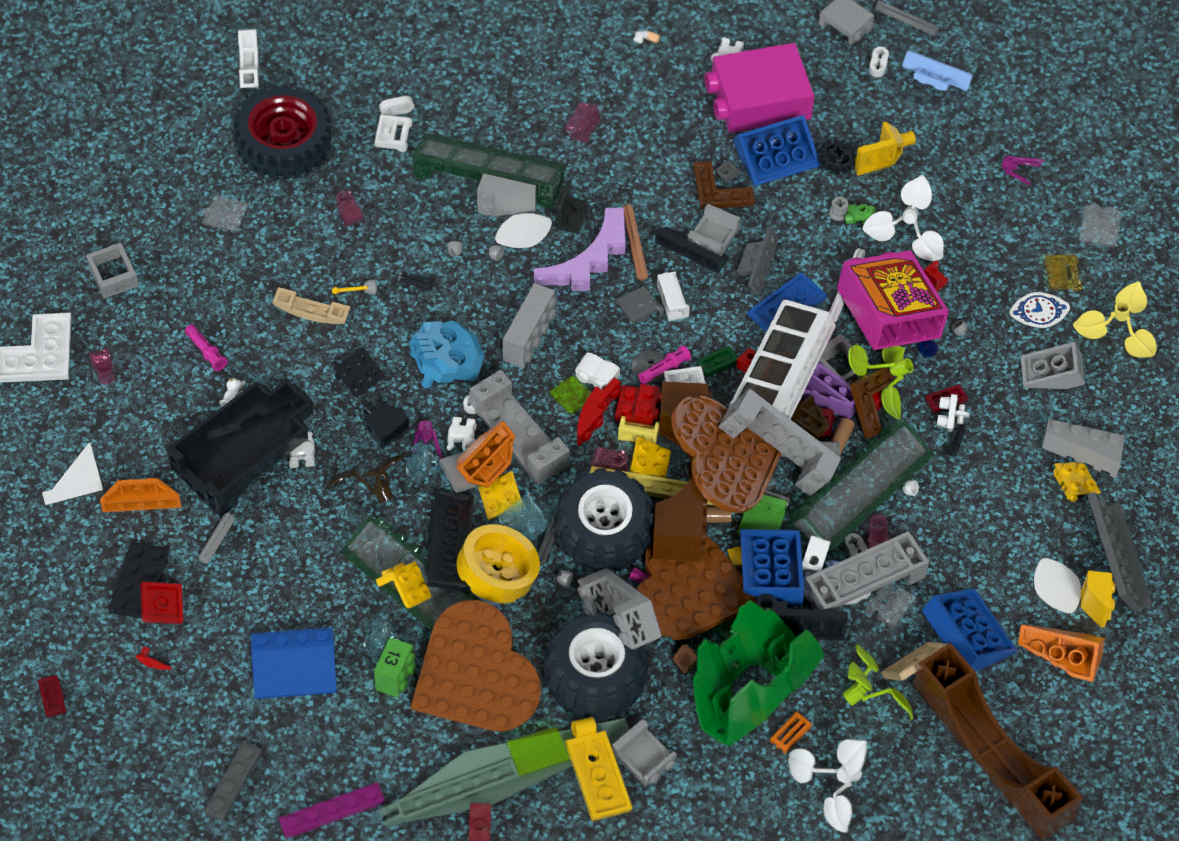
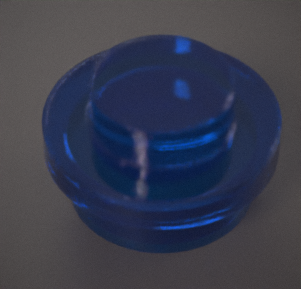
[919,340,938,358]

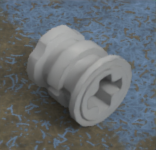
[829,197,848,221]

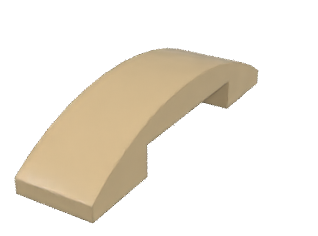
[273,287,350,324]

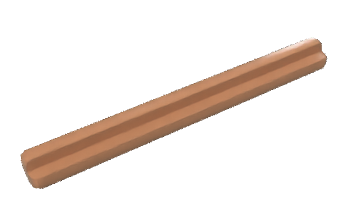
[622,204,648,281]

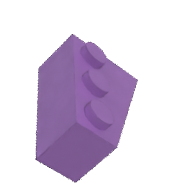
[800,362,857,419]

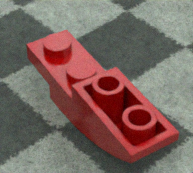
[577,378,621,446]

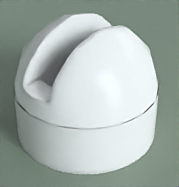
[902,480,919,496]

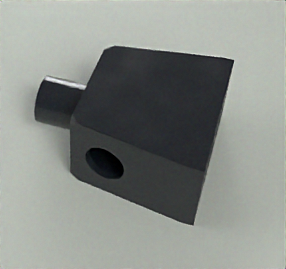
[363,403,409,449]

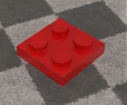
[140,582,183,624]

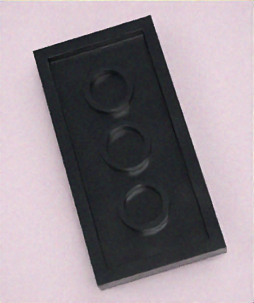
[108,541,170,619]

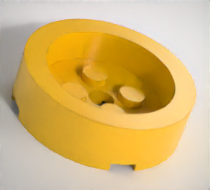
[457,524,540,603]

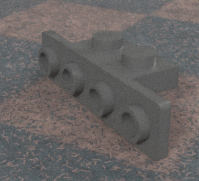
[737,228,778,295]

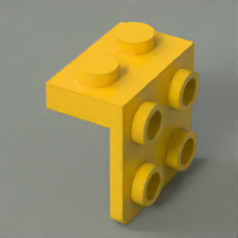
[376,561,431,609]

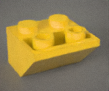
[1081,571,1115,627]

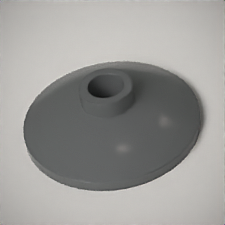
[632,350,669,383]

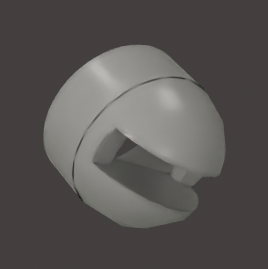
[447,241,462,257]
[489,245,504,261]
[951,320,968,336]
[556,570,573,587]

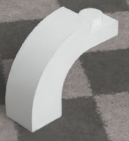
[238,29,259,88]

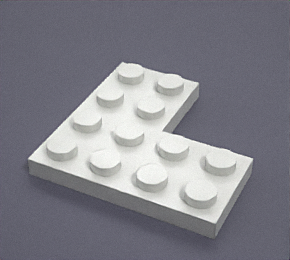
[0,313,72,382]

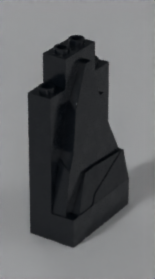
[166,379,314,518]

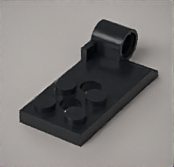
[756,594,848,641]

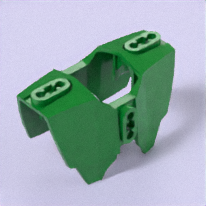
[693,601,825,746]

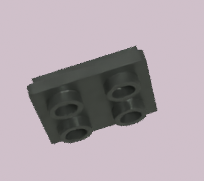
[555,180,589,234]

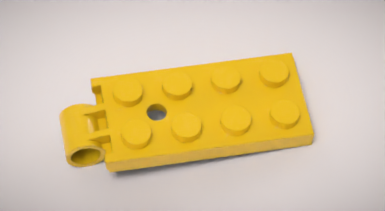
[565,717,632,821]

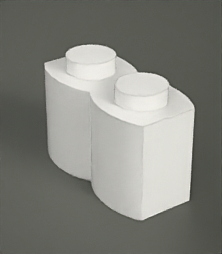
[576,352,620,390]

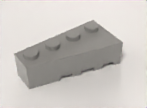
[1042,419,1125,478]

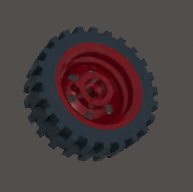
[234,85,332,180]

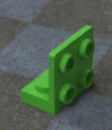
[738,494,787,535]

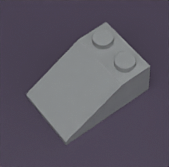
[477,173,536,216]
[1021,342,1085,389]

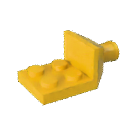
[854,122,916,176]

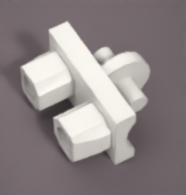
[937,394,970,432]

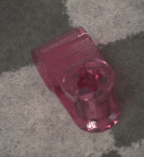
[336,190,364,227]
[89,347,115,385]
[590,447,628,472]
[868,514,889,549]

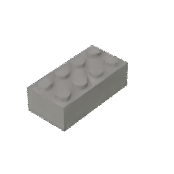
[503,283,557,368]

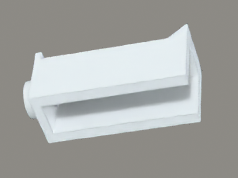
[657,271,690,321]

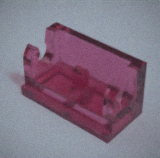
[565,102,601,143]

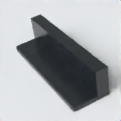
[655,227,729,273]

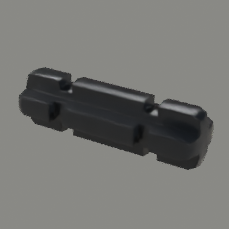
[398,271,434,291]
[947,423,966,457]

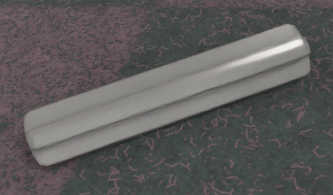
[199,513,235,564]

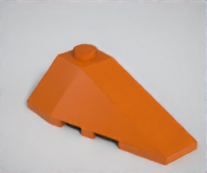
[1018,624,1105,682]

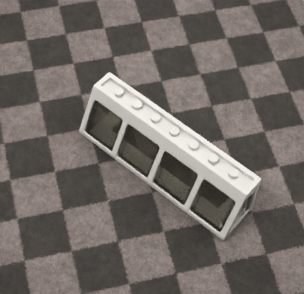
[730,300,836,419]

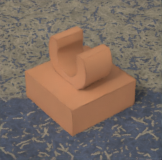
[673,644,698,674]

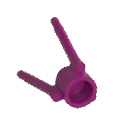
[1002,155,1045,185]
[411,421,443,463]

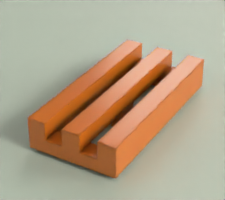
[770,711,812,754]

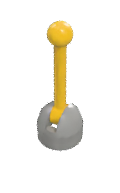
[332,279,377,295]

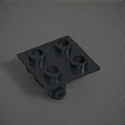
[333,347,385,398]

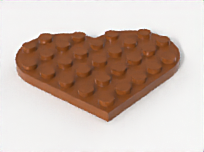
[671,396,781,513]
[637,536,758,640]
[410,600,541,732]

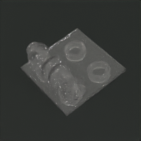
[202,195,249,232]

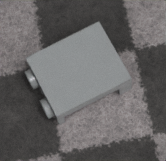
[819,0,874,45]
[687,204,740,256]
[612,719,677,787]

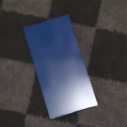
[747,272,827,332]

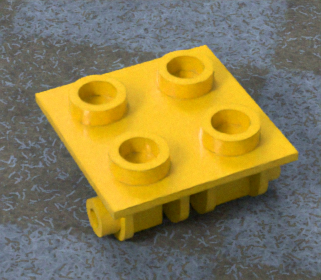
[630,436,671,478]
[1053,462,1101,502]
[478,471,523,520]

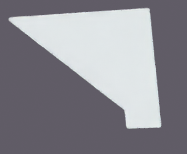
[42,443,103,505]

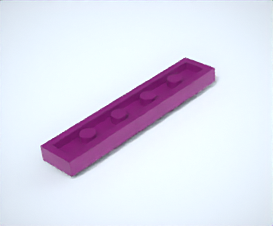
[279,782,385,839]

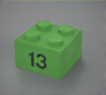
[374,637,416,698]

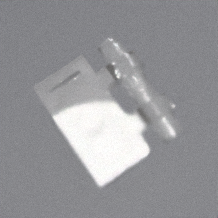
[865,583,916,629]

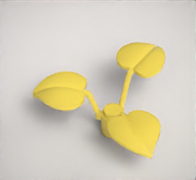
[1073,282,1157,358]

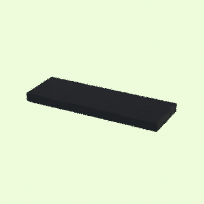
[427,490,474,591]

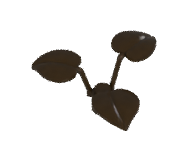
[325,453,409,503]

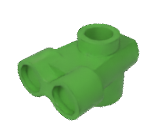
[845,204,876,224]

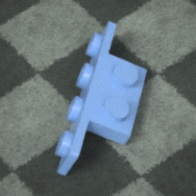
[903,50,973,91]

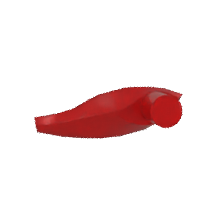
[135,647,172,670]

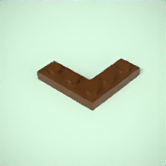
[693,161,755,210]
[849,367,895,438]

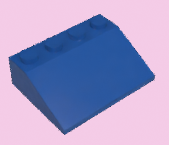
[733,115,821,186]
[740,529,804,606]
[922,588,1018,671]
[251,627,337,699]

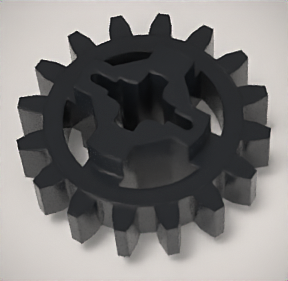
[817,139,857,175]

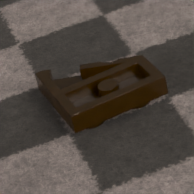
[790,394,829,439]

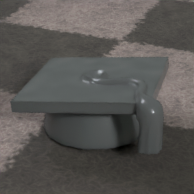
[616,286,664,323]

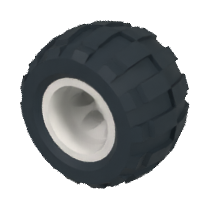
[554,468,655,572]
[544,612,649,722]

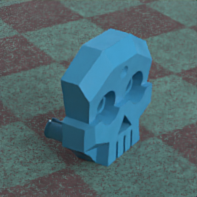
[409,320,484,388]

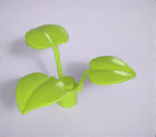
[848,345,913,420]
[843,644,913,720]

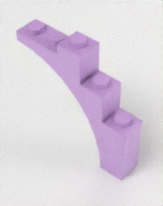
[534,208,625,291]

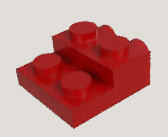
[615,384,662,426]

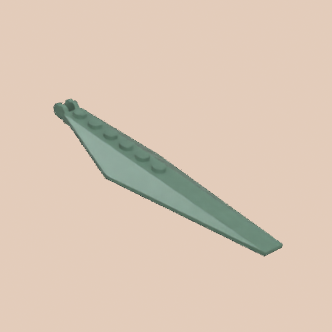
[380,718,630,827]

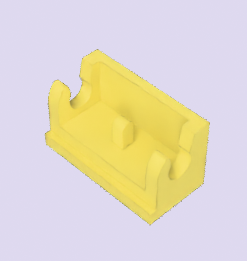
[618,416,660,444]

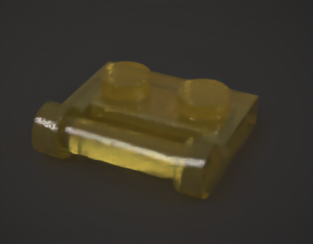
[1045,255,1083,291]

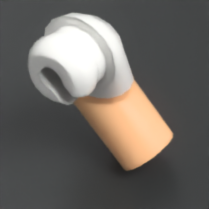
[634,31,660,43]

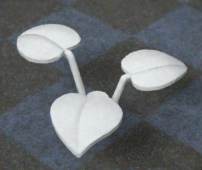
[863,175,944,261]
[788,739,867,832]

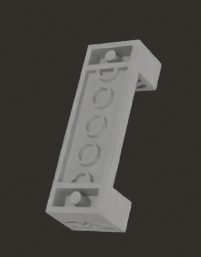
[469,370,570,485]
[718,388,841,496]
[804,531,929,611]
[578,568,662,650]

